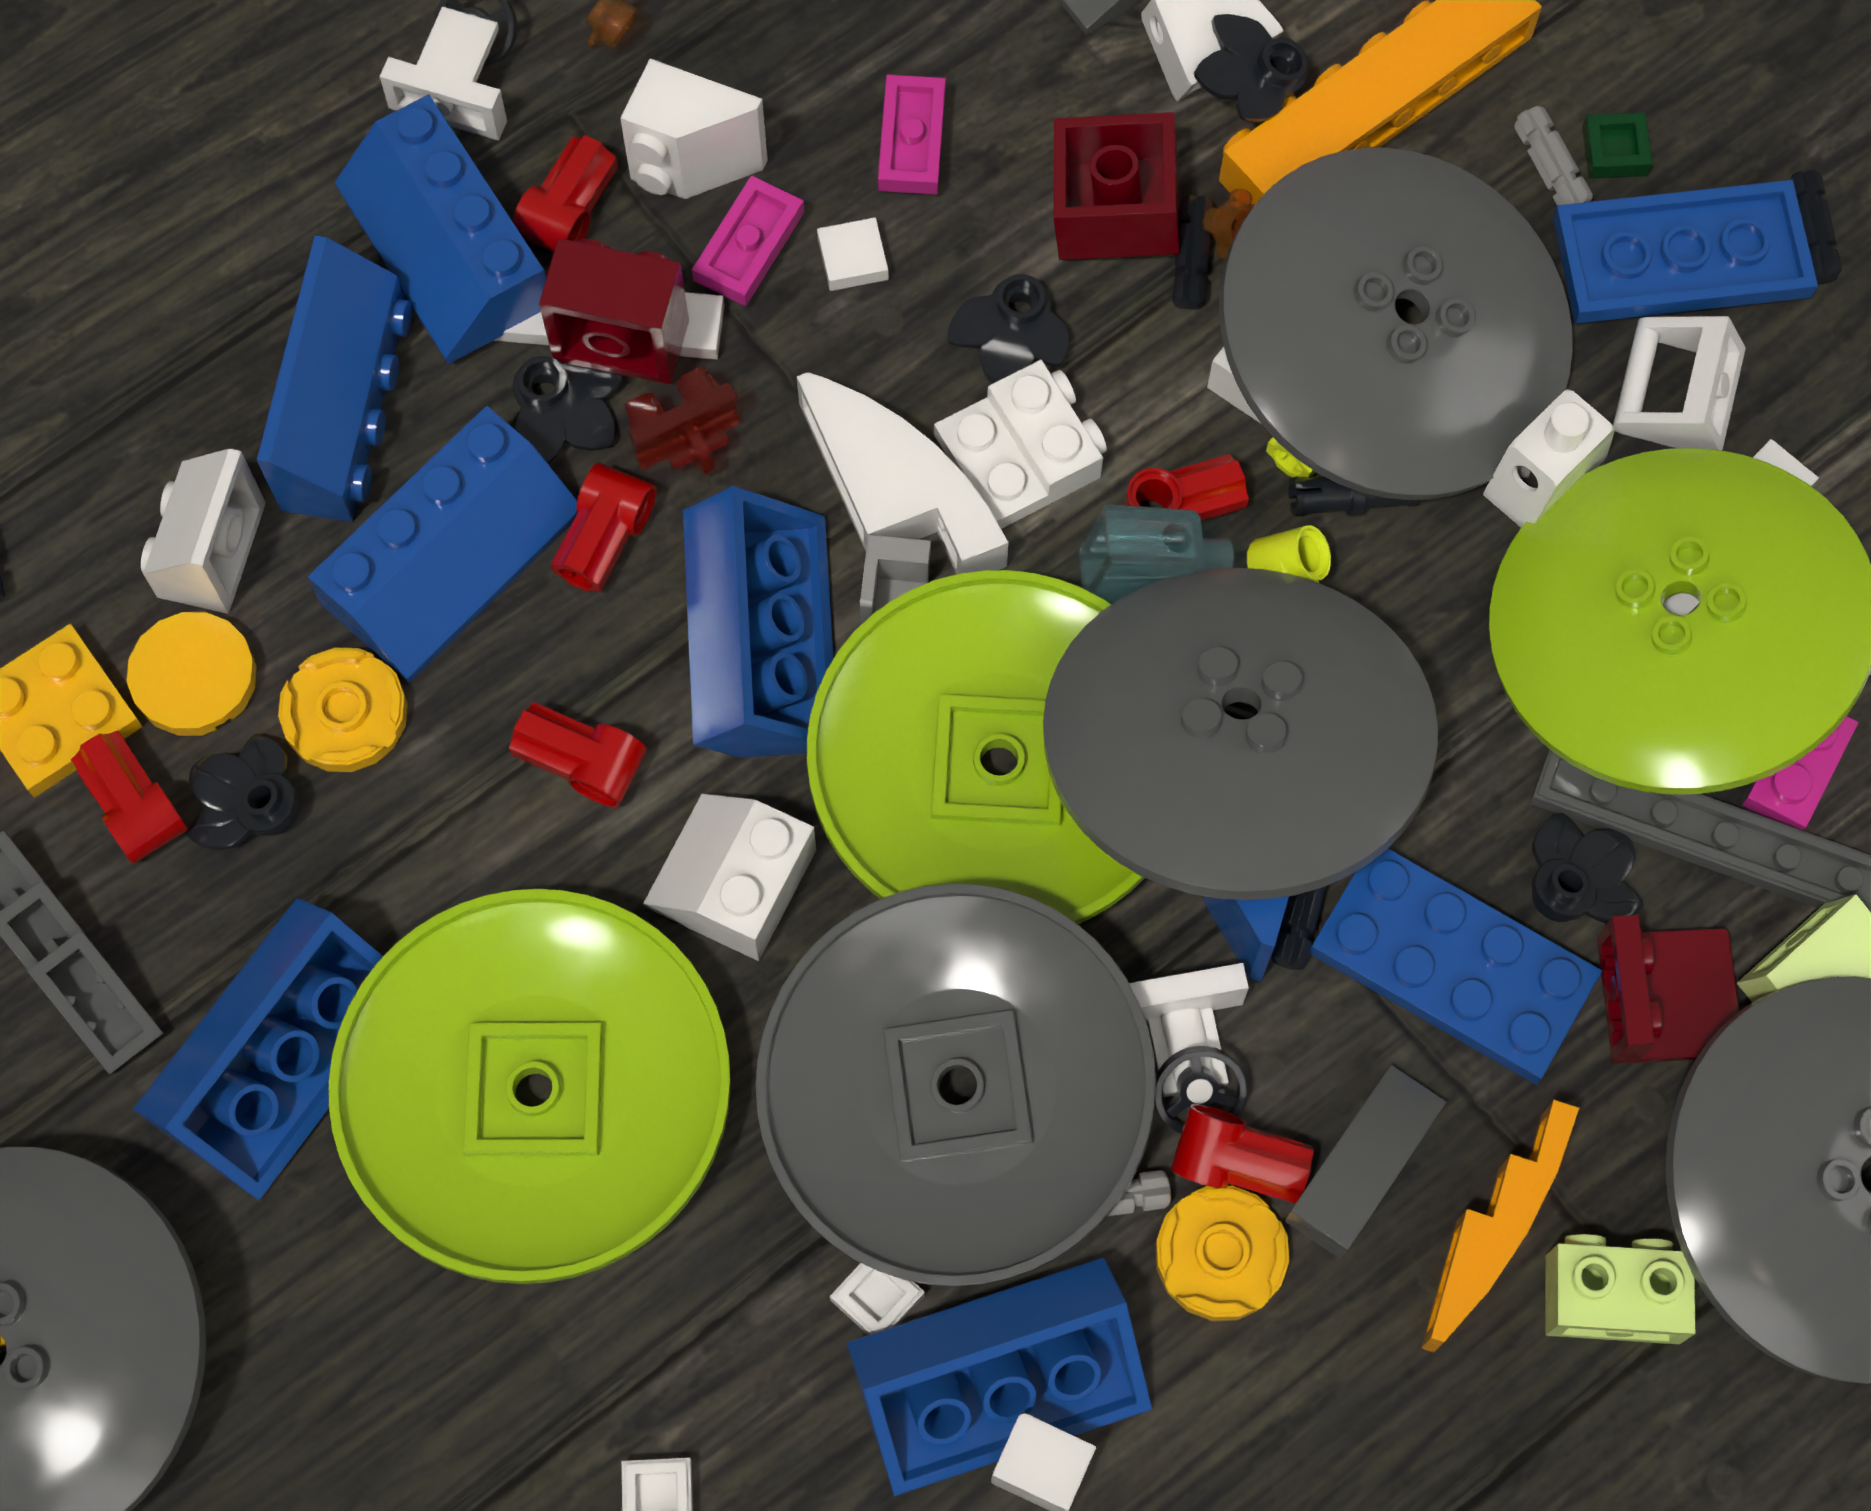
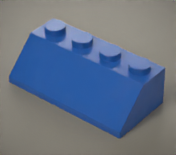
[335,94,546,364]
[257,235,412,522]
[308,406,577,683]
[683,486,833,758]
[133,898,383,1200]
[846,1257,1152,1496]

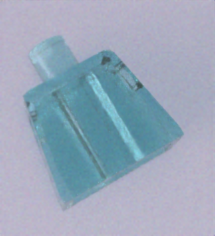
[1079,505,1234,604]

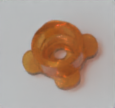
[586,0,639,49]
[1203,188,1254,260]

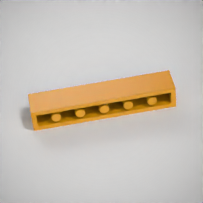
[1219,0,1542,213]

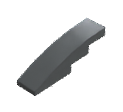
[0,831,164,1074]

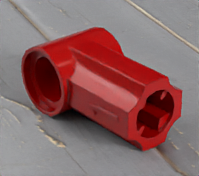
[512,135,618,253]
[1120,454,1249,545]
[551,462,657,593]
[509,702,647,808]
[70,730,188,864]
[1170,1104,1314,1204]

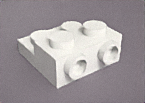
[934,360,1107,529]

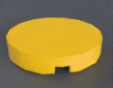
[127,612,257,736]
[278,648,408,772]
[1155,1186,1289,1321]

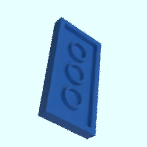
[1553,180,1818,324]
[1309,849,1602,1085]

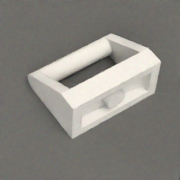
[1613,316,1746,450]

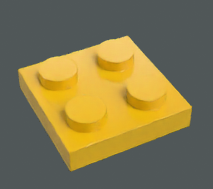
[0,624,142,798]

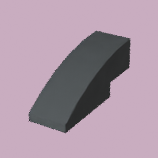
[1285,1065,1446,1260]

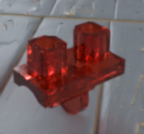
[625,366,740,476]

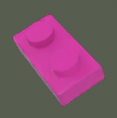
[878,74,946,195]
[692,175,804,307]
[1742,716,1859,831]

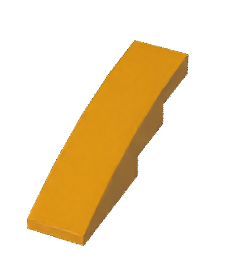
[1421,1100,1579,1352]

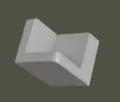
[860,534,931,624]

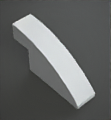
[797,372,1008,574]

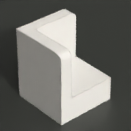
[991,1414,1097,1511]

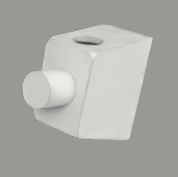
[1141,0,1284,102]
[1483,389,1615,527]

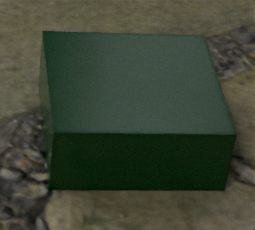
[1582,112,1653,179]

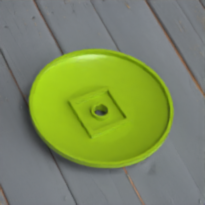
[1489,448,1871,795]
[807,570,1145,924]
[329,889,731,1284]

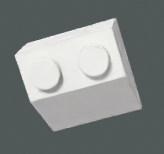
[620,59,768,199]
[141,449,266,614]
[643,794,816,961]

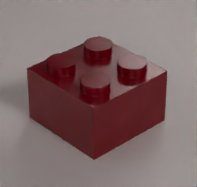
[1053,112,1179,260]
[539,238,689,385]

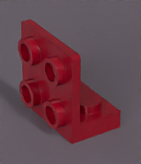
[1597,915,1739,1064]

